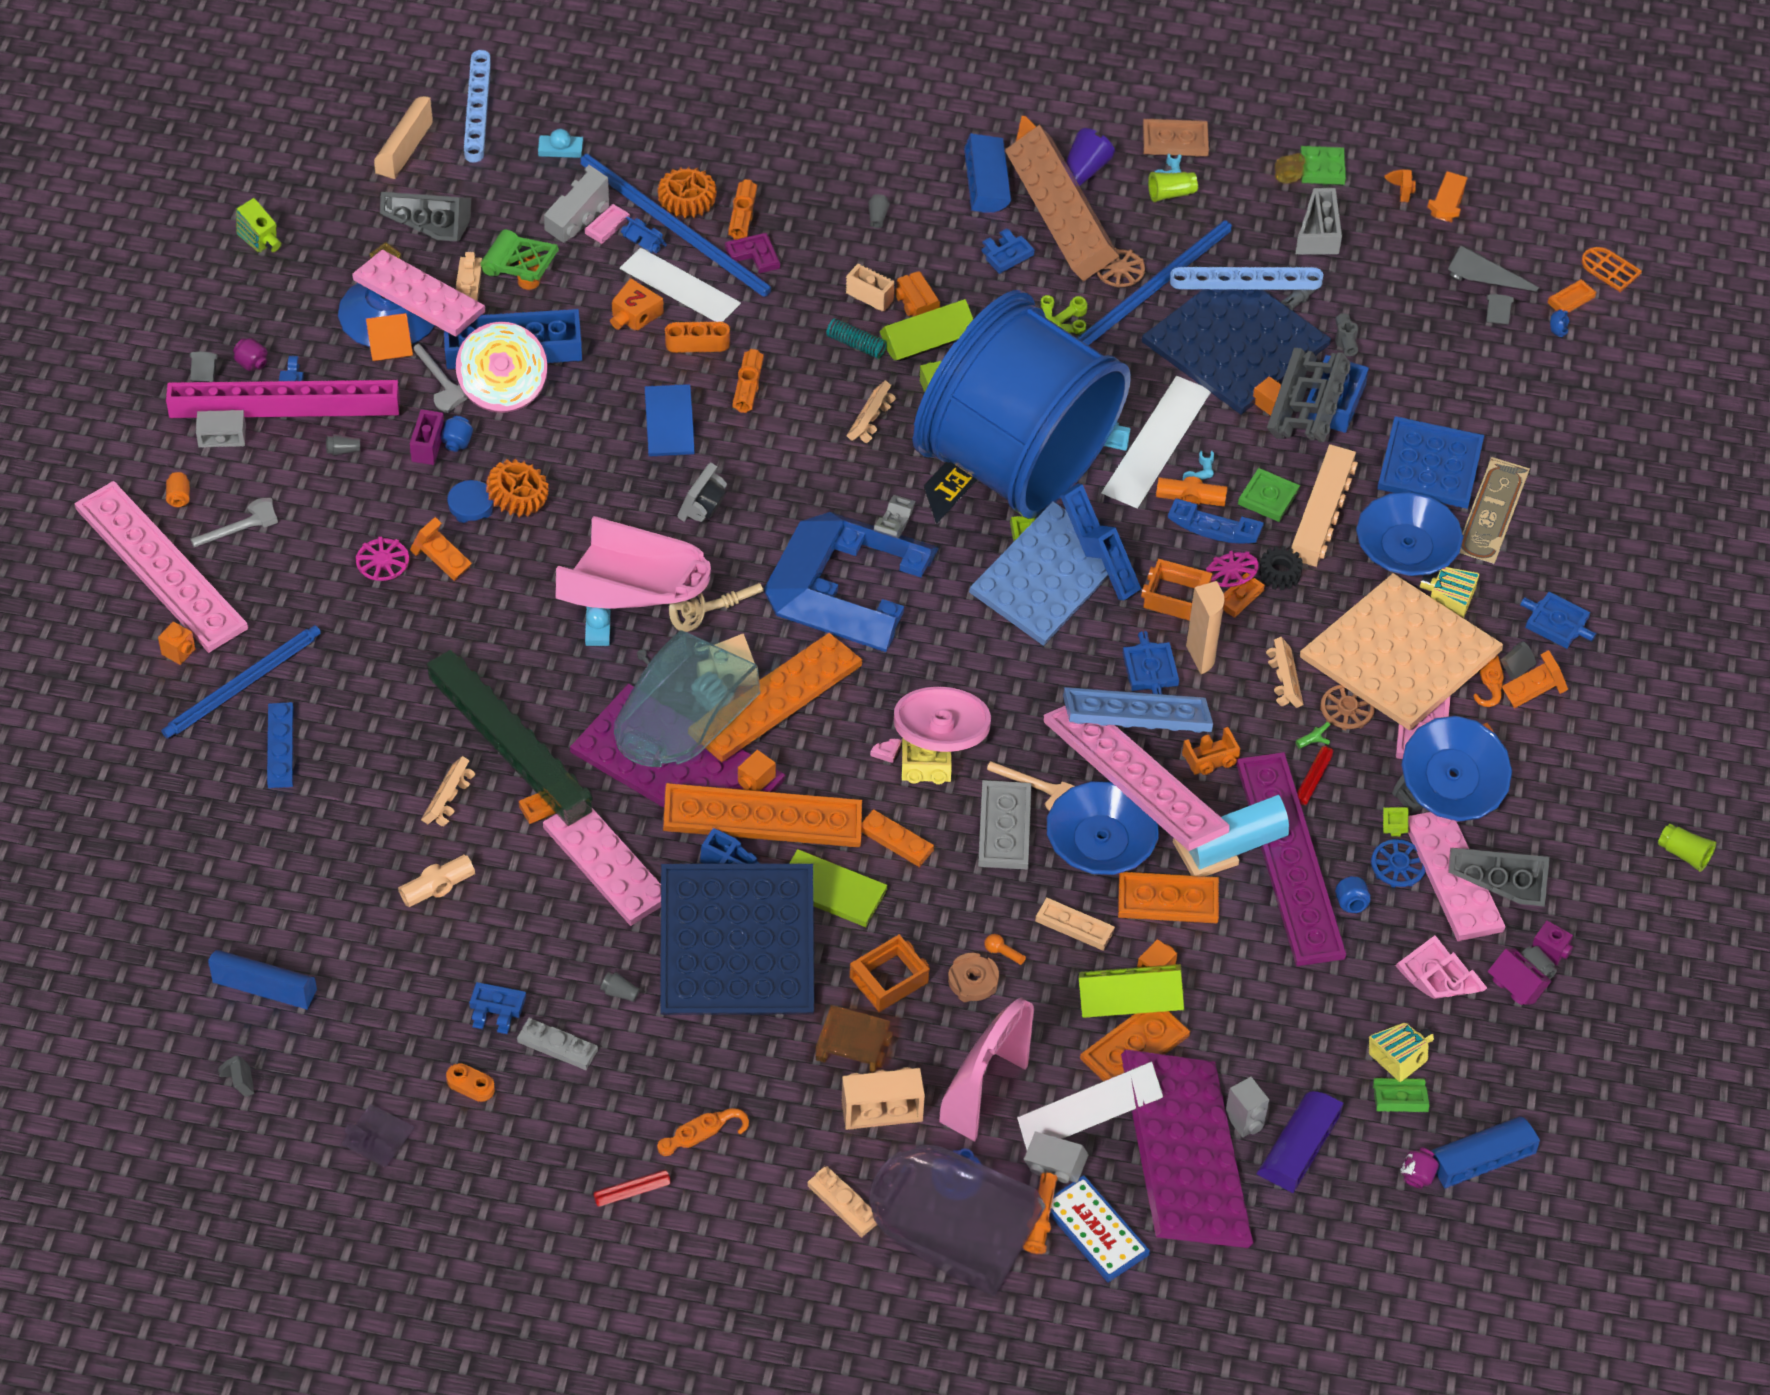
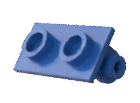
[621,216,667,253]

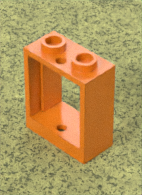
[1141,559,1213,621]
[850,934,930,1012]

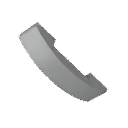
[874,495,916,538]

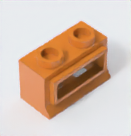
[1182,727,1240,775]

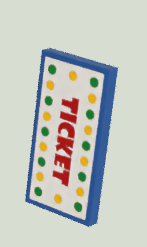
[1049,1175,1150,1283]

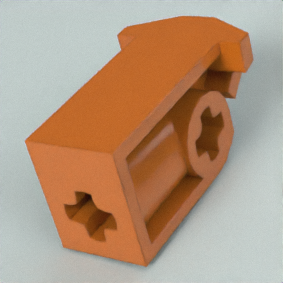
[1427,171,1468,222]

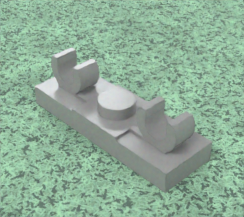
[517,1018,598,1070]

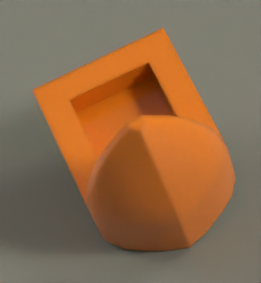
[1384,169,1415,202]

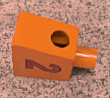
[610,279,664,330]

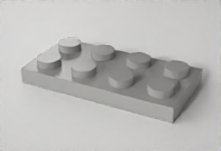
[978,780,1031,870]

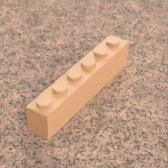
[1292,444,1358,567]

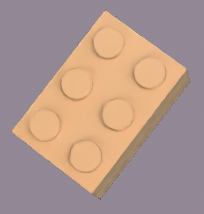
[842,1068,924,1130]

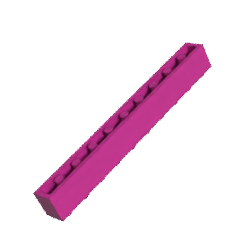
[166,380,400,418]

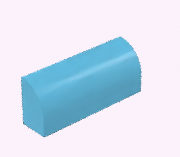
[1189,795,1289,870]

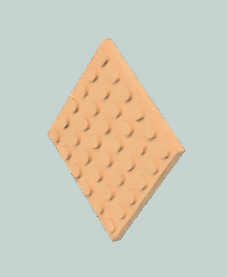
[1300,573,1503,731]

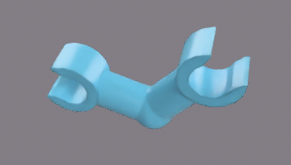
[1155,154,1181,173]
[1183,450,1214,480]

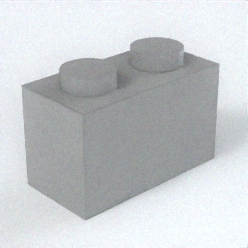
[196,410,246,447]
[1226,1077,1269,1138]
[1024,1131,1088,1183]

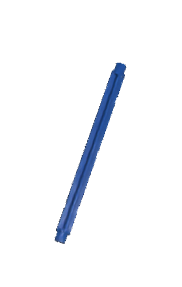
[161,625,321,739]

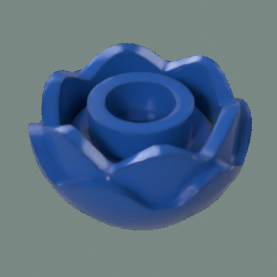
[1550,309,1569,337]

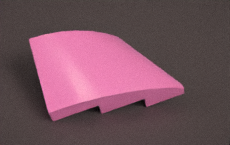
[1395,936,1487,999]

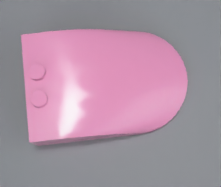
[556,516,711,609]
[939,998,1034,1141]

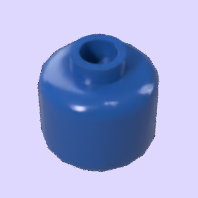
[440,416,473,452]
[1335,876,1371,913]

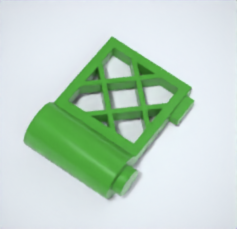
[480,230,559,282]

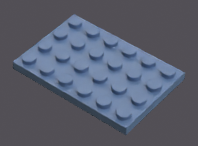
[969,501,1109,646]

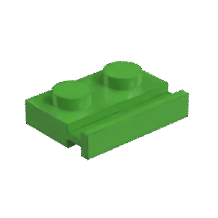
[1373,1078,1429,1112]

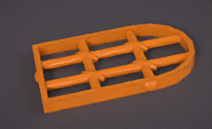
[1582,247,1642,292]

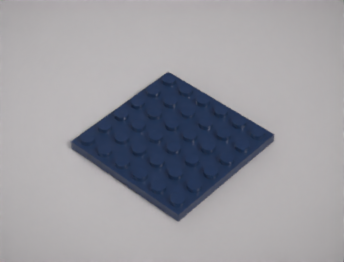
[1142,276,1331,415]
[660,864,814,1015]

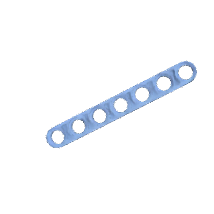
[464,50,491,163]
[1170,267,1323,290]

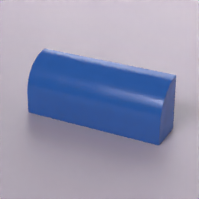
[964,133,1011,213]
[208,950,317,1010]
[1430,1116,1540,1189]

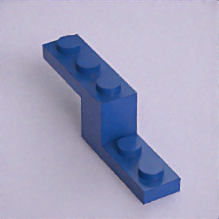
[1060,484,1141,600]

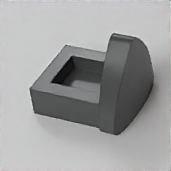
[1486,294,1514,325]
[190,352,218,382]
[1501,642,1537,679]
[1392,775,1424,814]
[218,1056,255,1097]

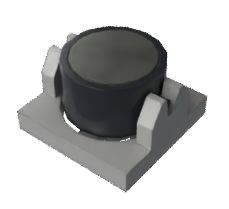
[677,463,727,522]

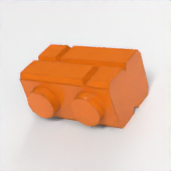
[894,271,940,317]

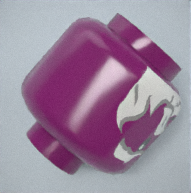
[1400,1148,1439,1189]

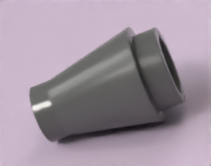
[868,194,890,228]
[326,433,360,456]
[600,971,640,1002]

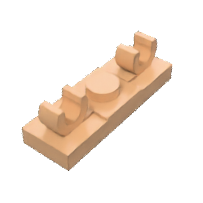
[456,252,482,301]
[846,380,896,443]
[1266,637,1304,708]
[421,756,475,826]
[808,1166,881,1238]

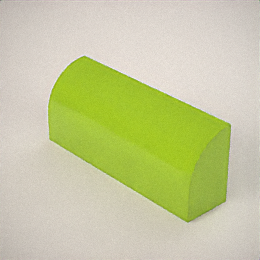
[879,299,973,360]
[1079,964,1184,1018]

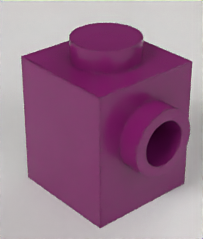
[1532,921,1573,966]

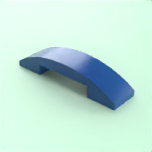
[1168,498,1264,544]

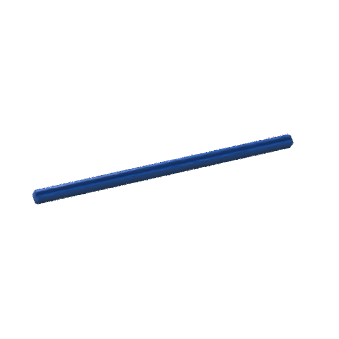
[580,154,771,297]
[1077,220,1232,345]

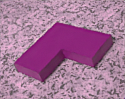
[725,233,780,273]

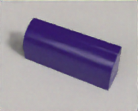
[1256,1091,1343,1193]

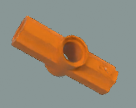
[728,179,757,240]
[733,349,764,413]
[1156,476,1227,507]

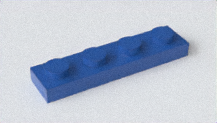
[267,702,294,788]

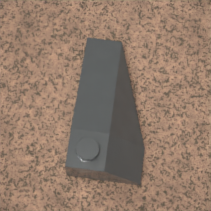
[380,192,471,242]
[1448,244,1539,291]
[1448,848,1550,906]

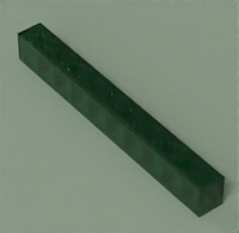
[427,650,593,826]

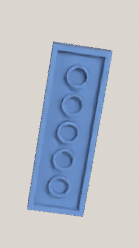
[1063,687,1213,733]

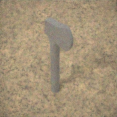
[413,344,468,413]
[190,498,278,547]

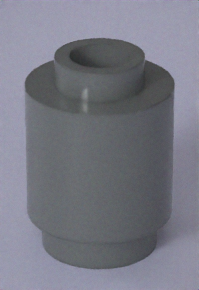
[1521,946,1557,979]

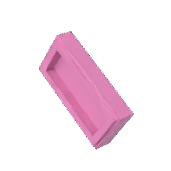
[585,204,630,244]

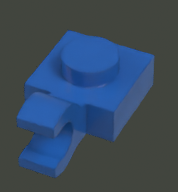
[279,356,304,381]

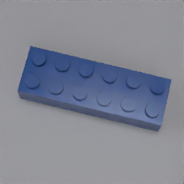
[444,309,582,369]

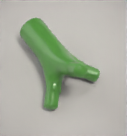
[1295,721,1330,749]

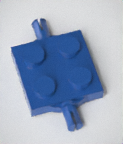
[1520,592,1596,649]
[1122,631,1179,695]

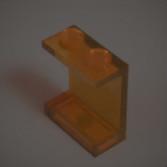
[816,1005,893,1073]

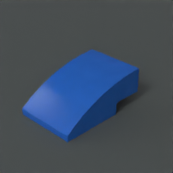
[645,384,694,456]

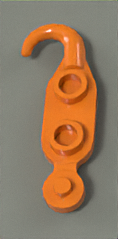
[1473,655,1503,707]
[657,1108,749,1156]

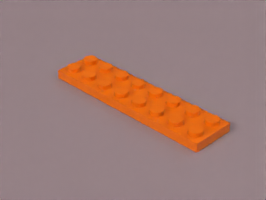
[689,633,862,762]
[663,783,862,847]

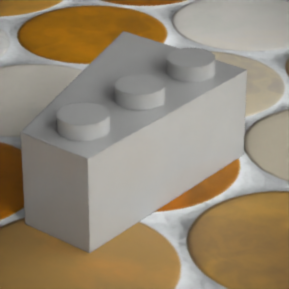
[544,165,609,243]
[1295,188,1342,254]

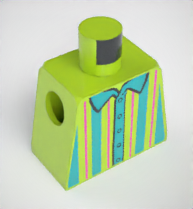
[236,198,281,252]

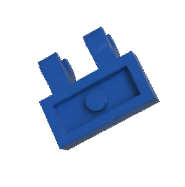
[981,228,1035,274]
[469,982,526,1034]

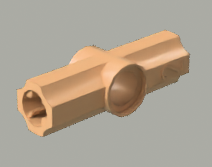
[398,855,475,907]

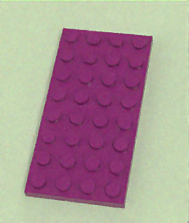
[570,684,785,838]
[1121,1049,1253,1248]

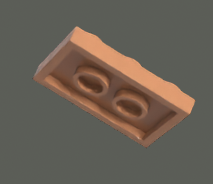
[1143,119,1209,156]

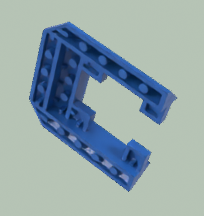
[764,512,938,652]

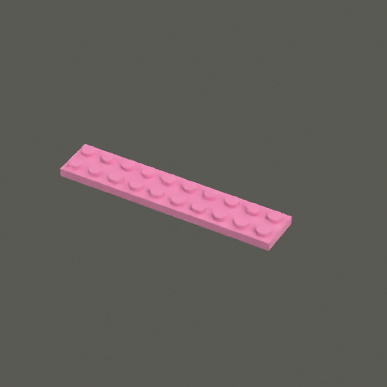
[74,481,248,653]
[1044,706,1229,851]

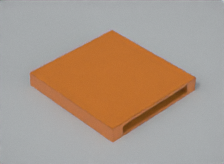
[366,313,413,362]

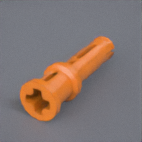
[1023,1173,1058,1254]

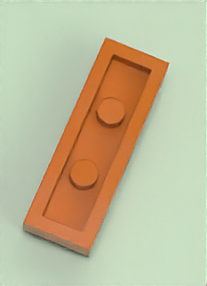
[861,809,934,867]

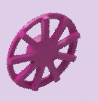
[356,537,409,581]
[1206,551,1259,587]

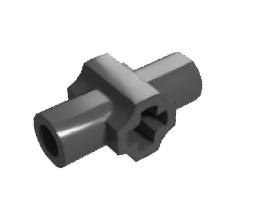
[1335,313,1358,356]

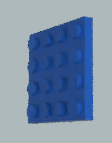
[1377,416,1484,509]

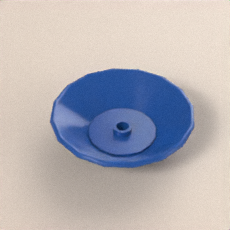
[338,283,435,347]
[1356,492,1463,576]
[1401,716,1512,821]
[1047,781,1159,875]

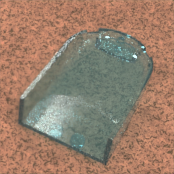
[614,630,761,767]

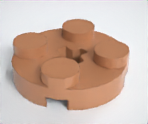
[948,953,999,1002]

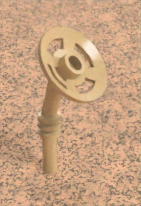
[669,583,763,632]

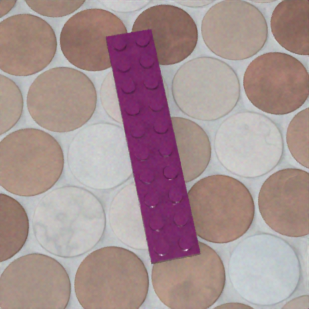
[1236,752,1346,967]

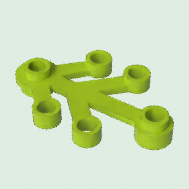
[1041,295,1088,335]

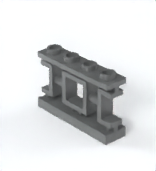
[1267,348,1350,443]

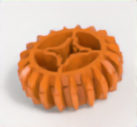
[658,167,717,218]
[486,458,548,517]

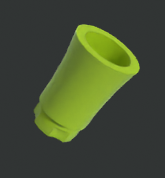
[1148,172,1198,202]
[1658,824,1716,872]

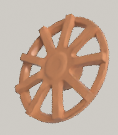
[1096,248,1145,287]
[1320,685,1375,731]

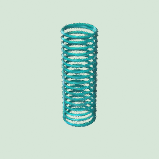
[826,318,887,359]

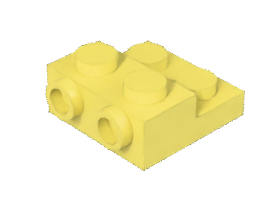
[902,738,951,784]

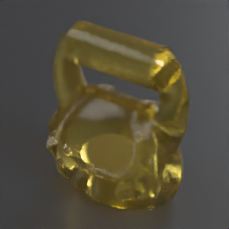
[1275,153,1305,183]

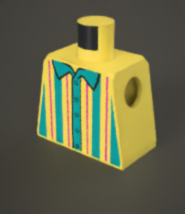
[1420,567,1479,619]
[1369,1023,1434,1082]

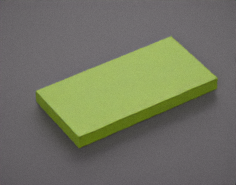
[789,849,887,927]

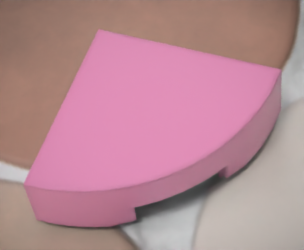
[871,739,902,763]

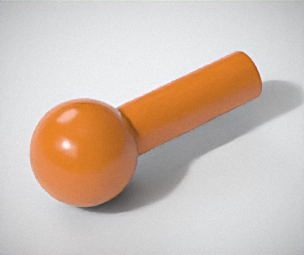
[984,934,1026,965]

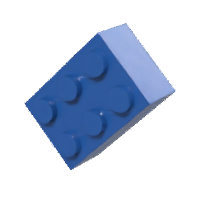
[1306,355,1369,433]

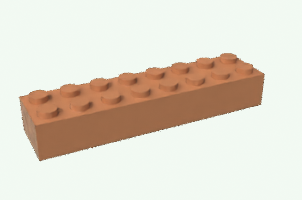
[1005,125,1119,281]

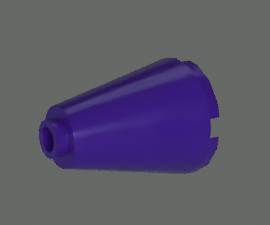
[1066,128,1115,186]

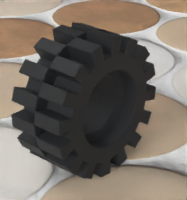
[1259,546,1303,590]

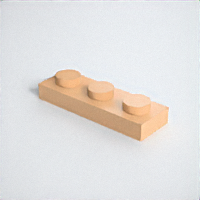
[1035,898,1115,951]

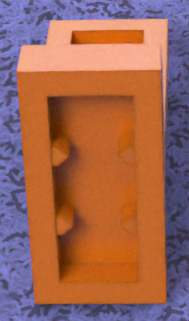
[410,517,472,581]
[1502,650,1568,708]

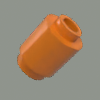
[166,472,190,507]

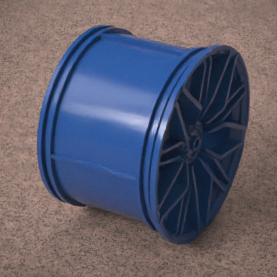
[912,290,1131,519]

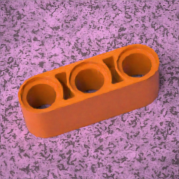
[665,322,730,353]

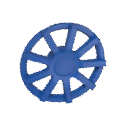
[1371,839,1426,888]

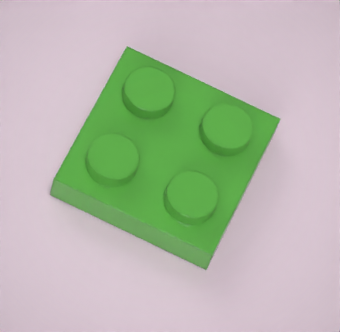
[1300,146,1346,185]
[1238,468,1300,522]

